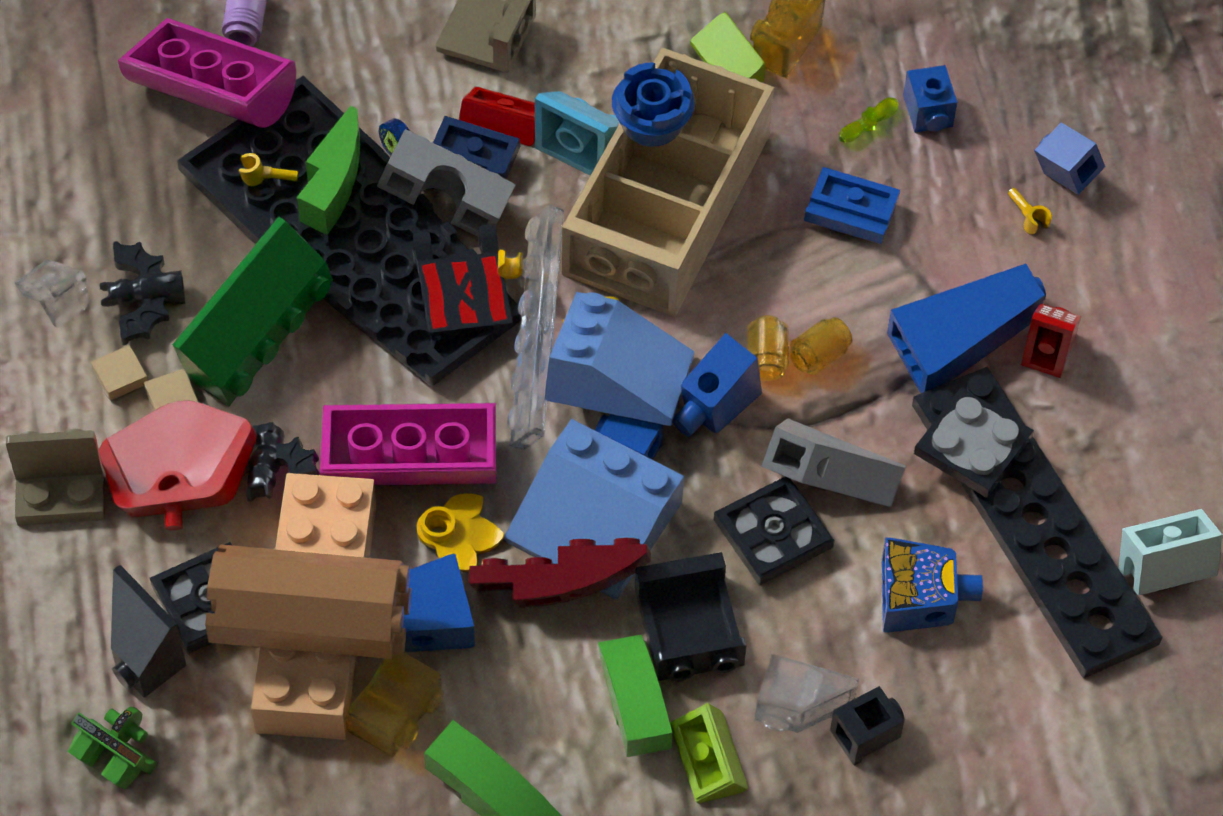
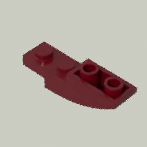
[469,537,651,608]

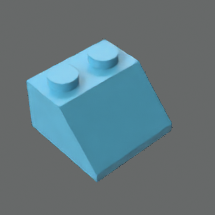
[535,91,619,176]

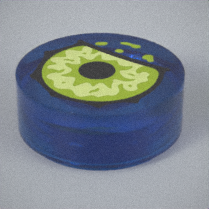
[379,118,410,156]

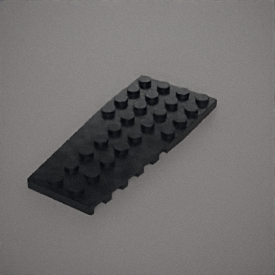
[177,75,525,386]

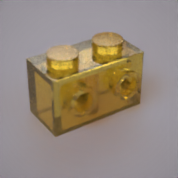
[750,0,825,79]

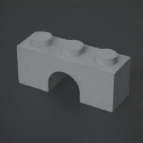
[377,129,516,237]

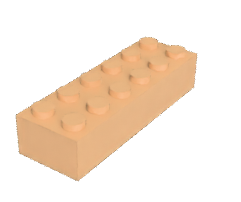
[251,473,377,740]

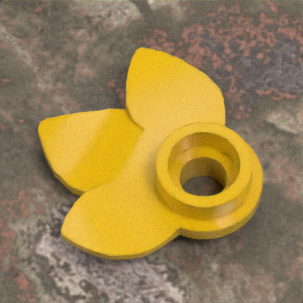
[417,493,504,572]

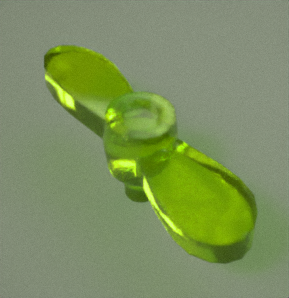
[839,97,899,143]

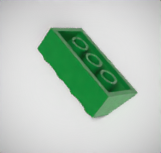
[172,217,333,406]

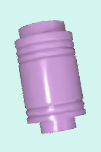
[222,0,267,47]

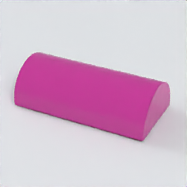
[118,18,296,128]
[320,403,497,485]

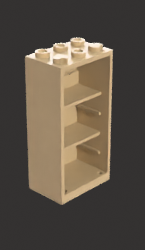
[562,48,774,317]

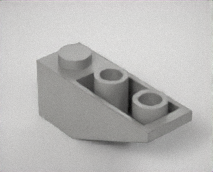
[761,418,907,507]

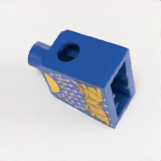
[881,537,983,633]

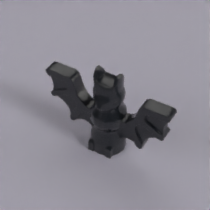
[99,241,186,345]
[242,422,320,502]

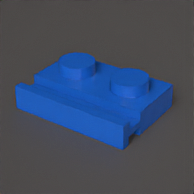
[804,167,900,244]

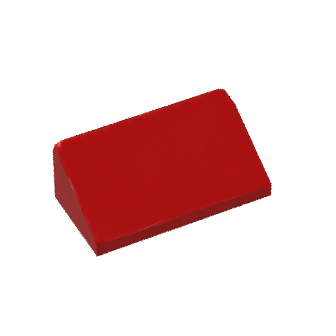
[459,86,535,146]

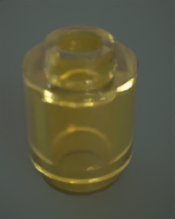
[747,315,789,381]
[790,317,853,375]

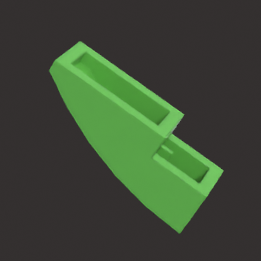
[297,106,360,235]
[598,635,672,757]
[424,720,562,816]

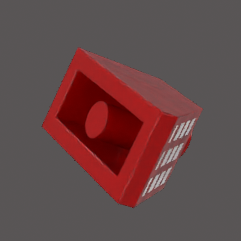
[1021,303,1081,378]

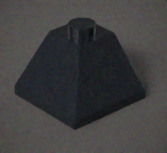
[111,565,187,698]

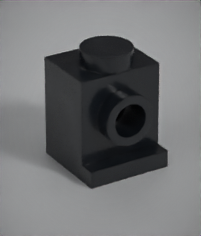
[830,686,905,766]

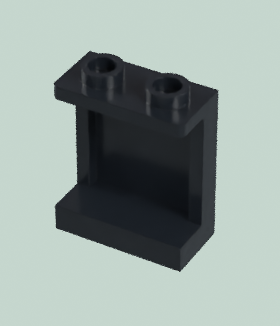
[635,552,747,681]

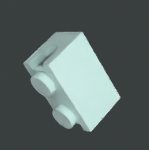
[1118,509,1223,596]

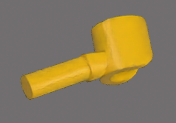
[239,153,298,186]
[1008,188,1052,234]
[498,250,523,283]

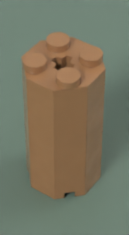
[205,545,412,659]

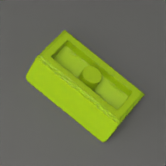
[690,12,766,83]
[670,703,748,804]

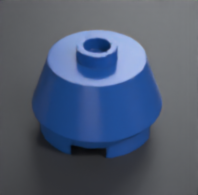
[612,62,695,147]

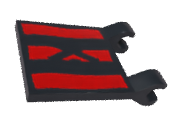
[413,224,513,337]

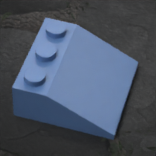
[544,292,694,426]
[504,419,684,600]

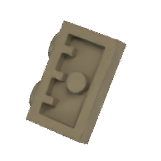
[436,0,536,73]
[6,429,105,526]

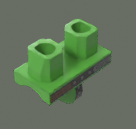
[67,707,158,790]

